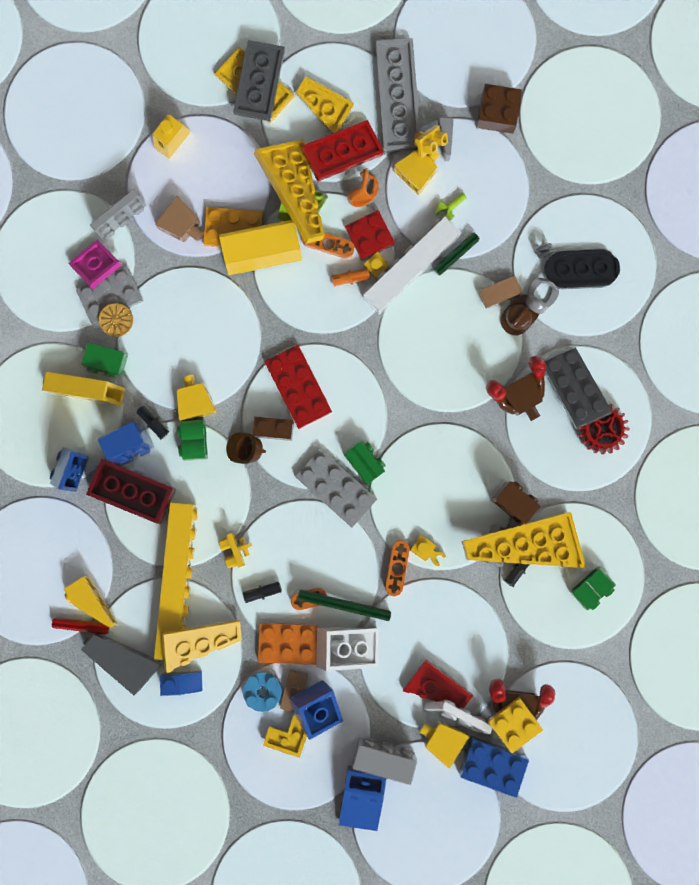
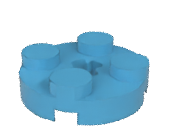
[243,671,282,712]

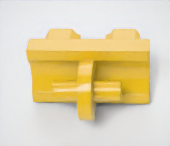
[414,125,448,158]
[218,533,253,568]

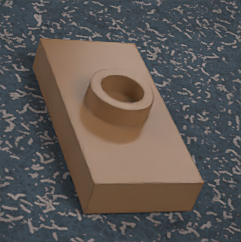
[280,670,308,712]

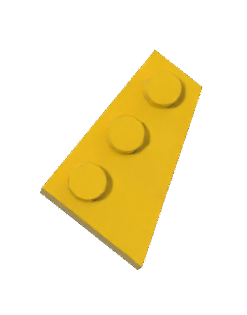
[296,76,354,134]

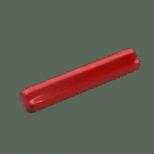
[52,618,110,635]

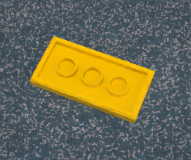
[214,47,295,124]

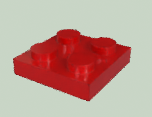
[345,210,395,261]

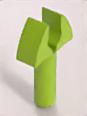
[435,193,467,220]

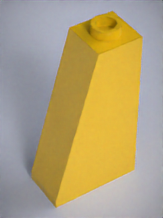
[42,372,125,406]

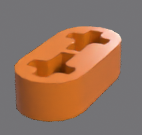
[291,588,327,610]

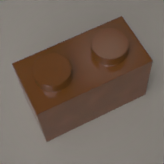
[253,416,294,441]

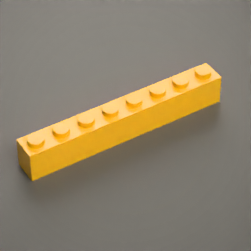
[154,503,198,660]

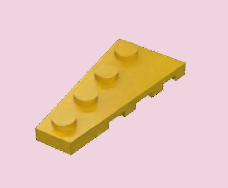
[162,620,241,673]

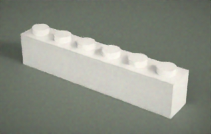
[363,217,461,315]

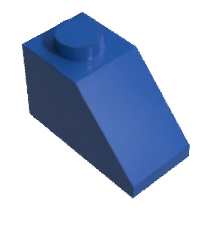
[160,671,203,696]

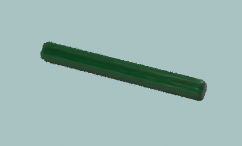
[297,590,392,621]

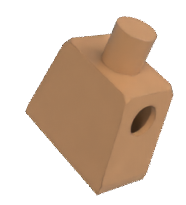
[155,196,204,242]

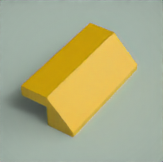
[219,220,302,275]

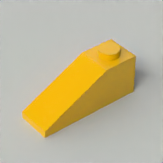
[64,576,118,628]

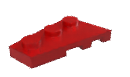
[403,659,473,709]

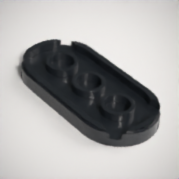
[544,249,620,289]

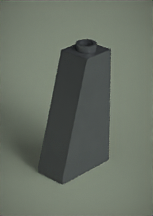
[81,634,163,696]

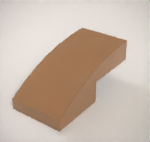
[478,276,523,309]

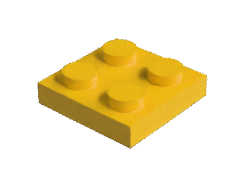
[488,697,544,753]

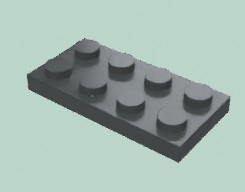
[233,40,285,121]
[544,347,612,430]

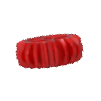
[577,404,630,455]

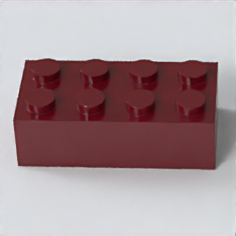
[86,459,176,524]

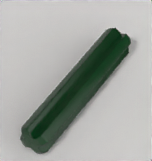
[433,232,480,276]

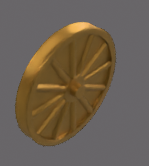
[98,303,133,337]

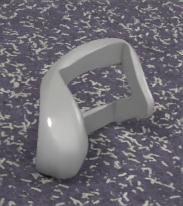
[525,278,559,314]

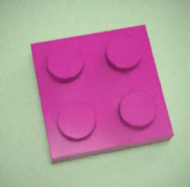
[68,239,122,290]

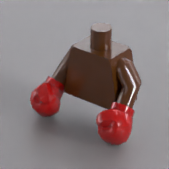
[485,356,546,421]
[489,678,556,720]

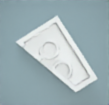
[424,700,492,734]

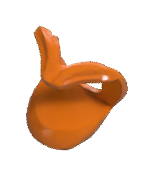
[347,168,379,207]

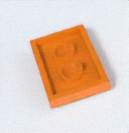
[258,623,318,665]

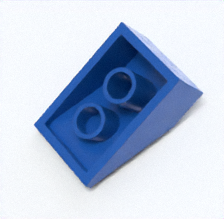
[50,447,89,492]

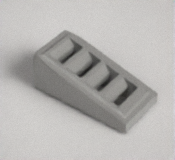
[438,118,454,162]

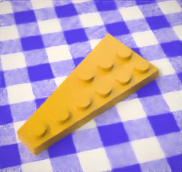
[254,139,325,244]
[461,512,586,568]

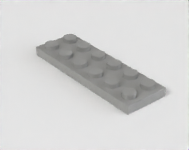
[376,38,420,152]

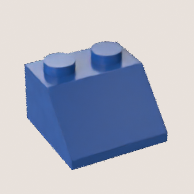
[289,680,343,740]

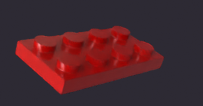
[301,120,385,182]
[264,345,332,429]

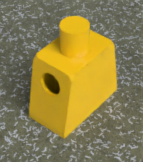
[152,114,191,159]
[394,149,440,196]
[177,375,217,421]
[419,721,469,769]

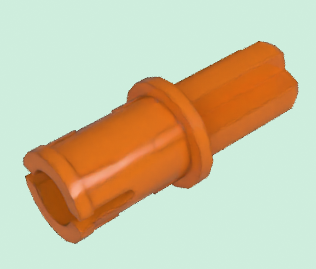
[332,269,370,287]

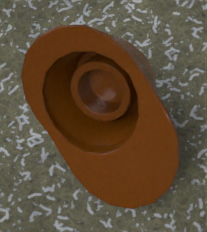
[501,294,539,336]
[226,432,266,464]

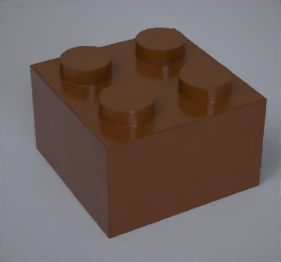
[477,84,522,134]
[491,481,541,525]

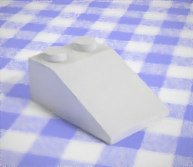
[316,627,379,671]

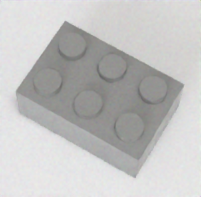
[353,736,417,785]

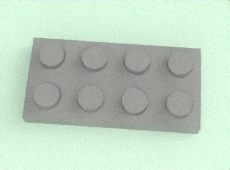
[295,448,377,528]

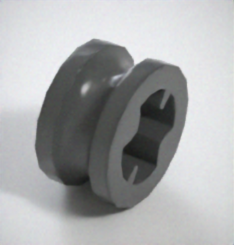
[535,243,555,259]

